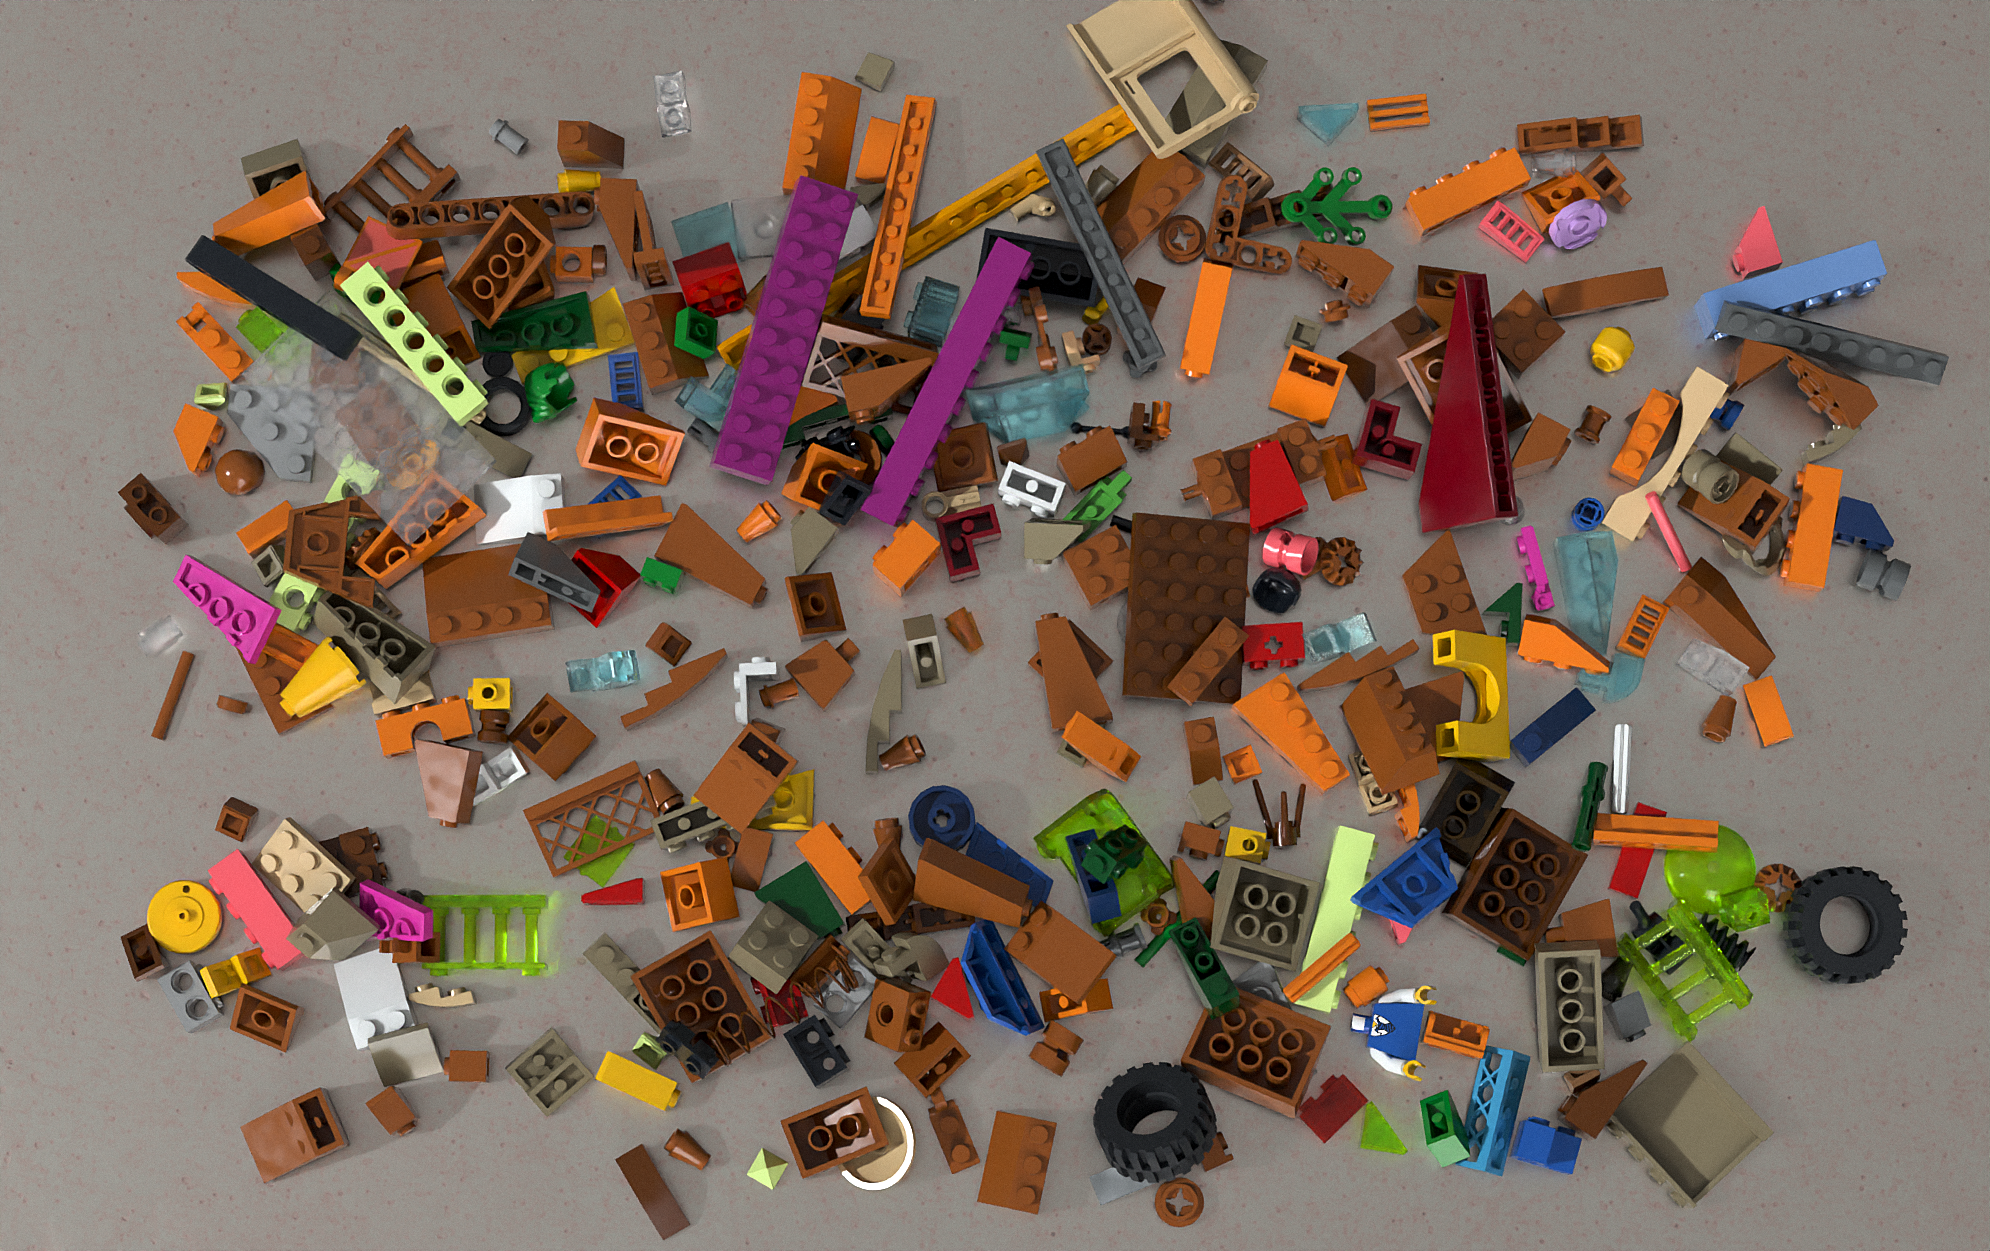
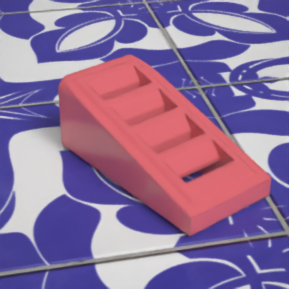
[1478,200,1544,263]

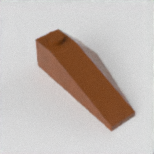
[1662,557,1776,680]

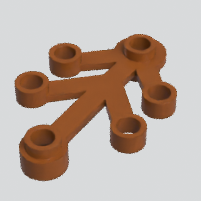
[1020,286,1058,372]

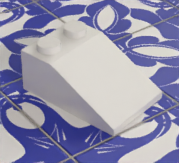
[473,473,566,545]
[334,949,418,1051]

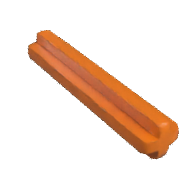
[1283,933,1361,1003]

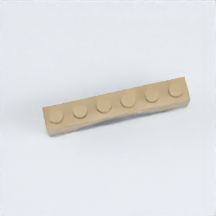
[1601,366,1730,541]

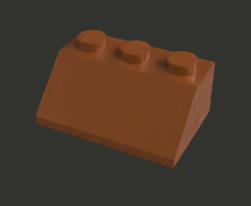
[623,292,709,395]
[1511,412,1572,481]
[977,1111,1057,1215]

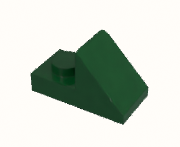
[1482,583,1523,647]

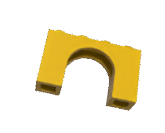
[1433,630,1510,762]

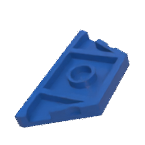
[1350,827,1458,928]

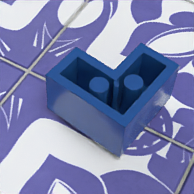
[1509,1116,1582,1175]

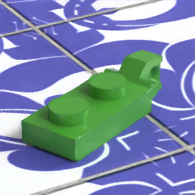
[1063,470,1132,544]

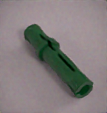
[1571,762,1608,852]

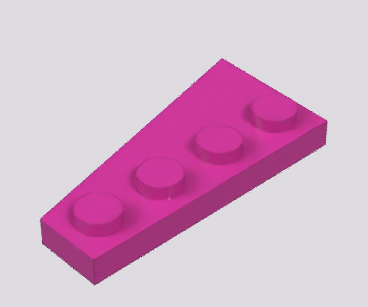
[173,555,282,664]

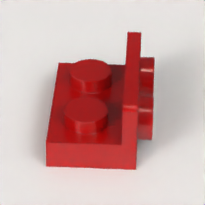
[750,972,809,1029]

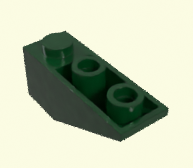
[1169,917,1240,1020]

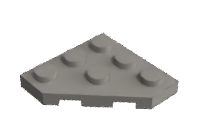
[227,384,322,483]

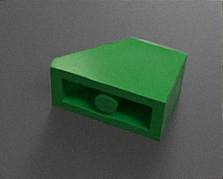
[1420,1090,1470,1167]

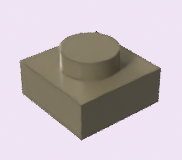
[1284,315,1323,352]

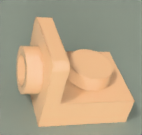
[1061,330,1100,375]

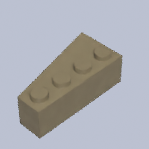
[312,591,436,704]

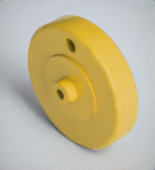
[147,880,222,954]

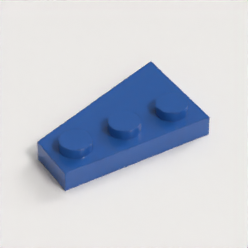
[966,822,1054,907]

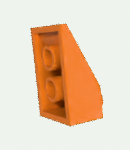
[575,398,685,486]

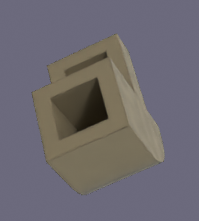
[873,932,950,981]

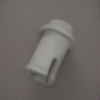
[489,119,529,155]

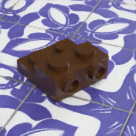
[318,827,389,898]

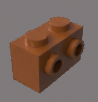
[894,1021,971,1098]

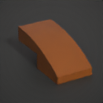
[731,827,774,892]

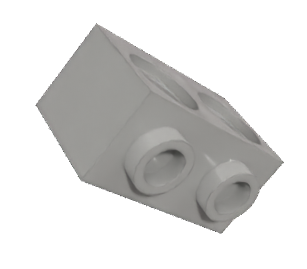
[813,958,877,1029]
[157,960,224,1033]

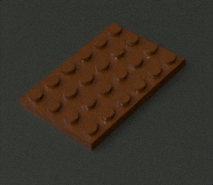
[1122,512,1250,705]

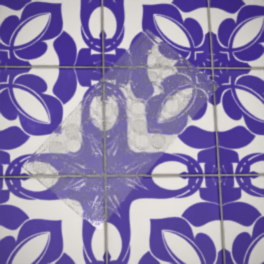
[241,290,497,546]

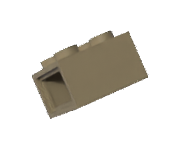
[727,900,819,994]

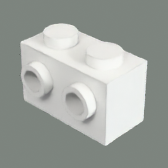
[998,461,1066,518]

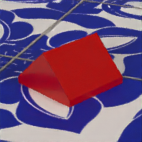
[930,957,975,1022]

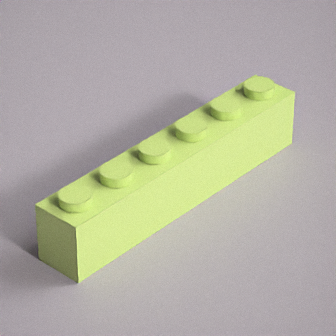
[1292,825,1379,1014]

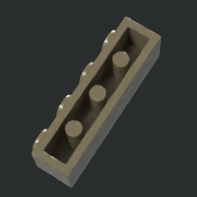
[650,795,777,853]

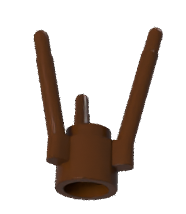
[1252,779,1306,847]

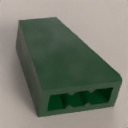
[754,861,846,941]

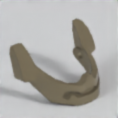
[1722,517,1786,576]

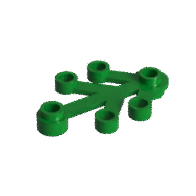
[1281,167,1392,246]

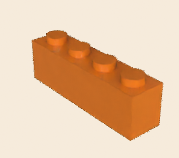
[1405,147,1531,237]
[1780,463,1843,592]

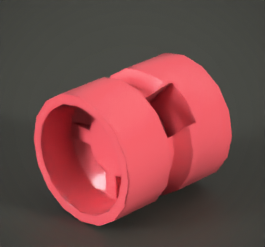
[1263,527,1319,576]

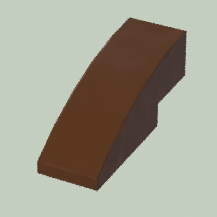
[615,1144,690,1240]

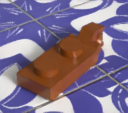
[928,1087,981,1174]

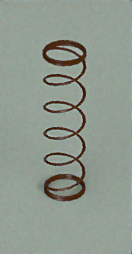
[707,954,859,1067]

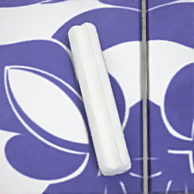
[1611,724,1632,814]

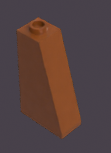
[654,503,768,609]
[1035,613,1113,732]
[913,838,1033,928]

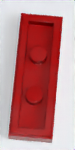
[1608,802,1667,899]

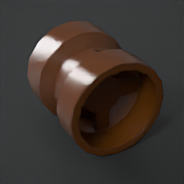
[477,710,510,745]

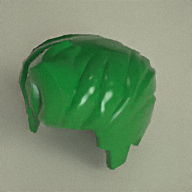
[524,362,577,423]

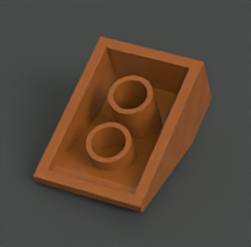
[594,178,640,281]
[841,357,932,425]
[1004,901,1117,1005]
[780,1086,889,1179]

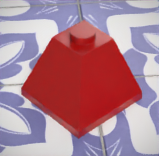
[568,548,641,628]

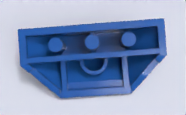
[961,919,1045,1036]

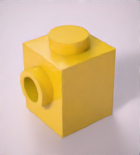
[468,678,513,712]
[1223,826,1271,865]

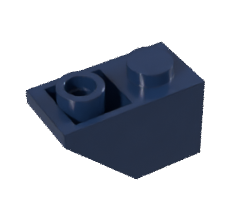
[1833,496,1894,553]

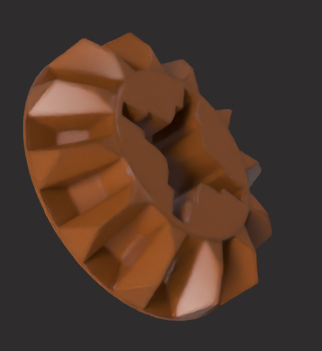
[1158,215,1206,263]
[345,527,381,570]
[1320,537,1364,586]
[1753,864,1802,912]
[1155,1177,1204,1227]

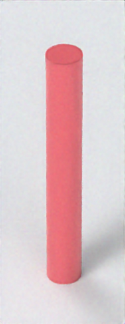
[1645,491,1692,572]

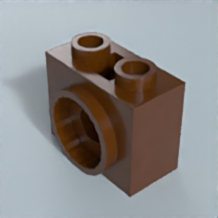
[118,473,189,544]

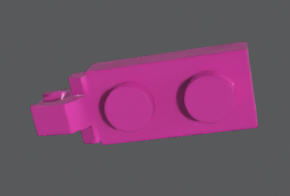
[1516,525,1555,612]

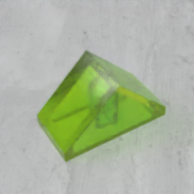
[1358,1101,1408,1156]

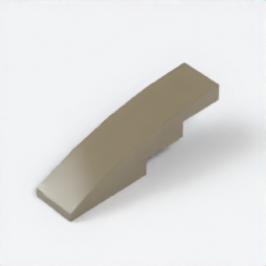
[865,650,902,774]

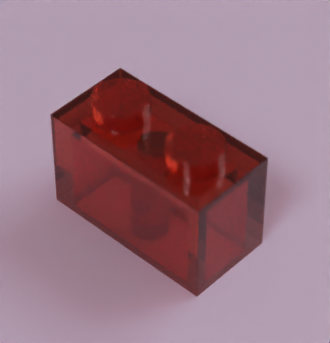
[1297,1074,1369,1144]

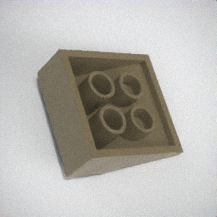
[1210,856,1320,972]

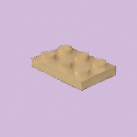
[252,817,356,913]

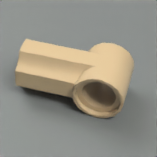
[921,485,981,522]

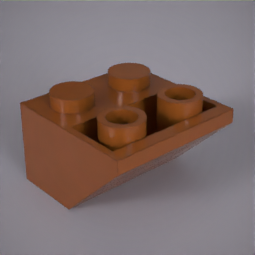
[1056,425,1127,496]

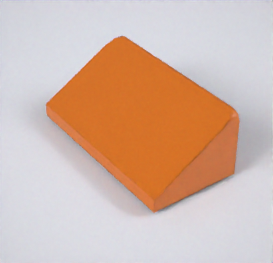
[1322,434,1367,501]

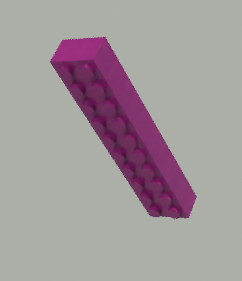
[709,175,858,485]
[861,237,1035,527]

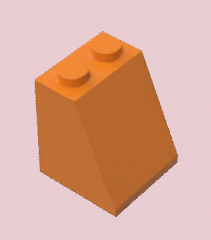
[392,273,481,372]

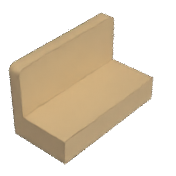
[369,670,437,718]

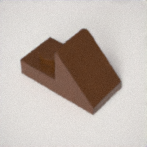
[120,924,169,982]

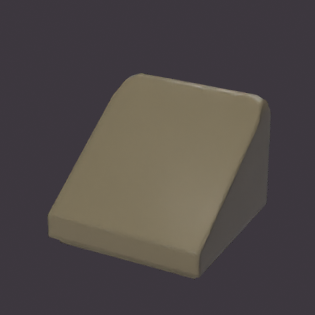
[855,52,895,92]
[850,183,886,211]
[251,545,285,587]

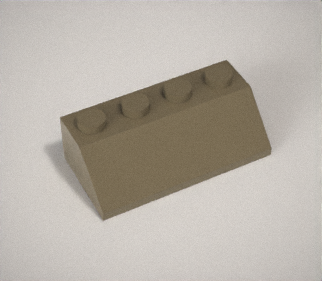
[1165,40,1268,169]

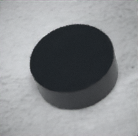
[482,351,514,378]

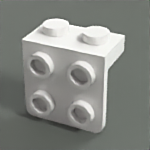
[734,657,779,728]

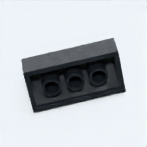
[976,228,1098,308]

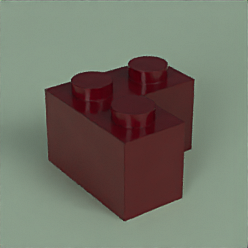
[1351,399,1422,480]
[935,503,1001,582]

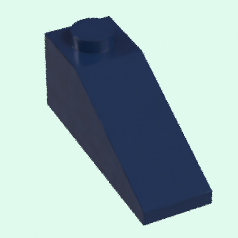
[1510,687,1596,767]
[1065,829,1122,924]

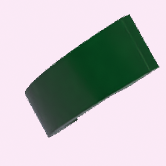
[782,404,894,450]

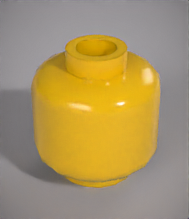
[1590,327,1635,372]

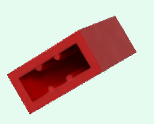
[1250,439,1309,535]

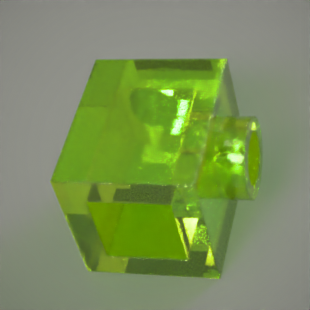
[1719,885,1770,933]

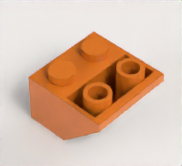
[1268,344,1348,427]

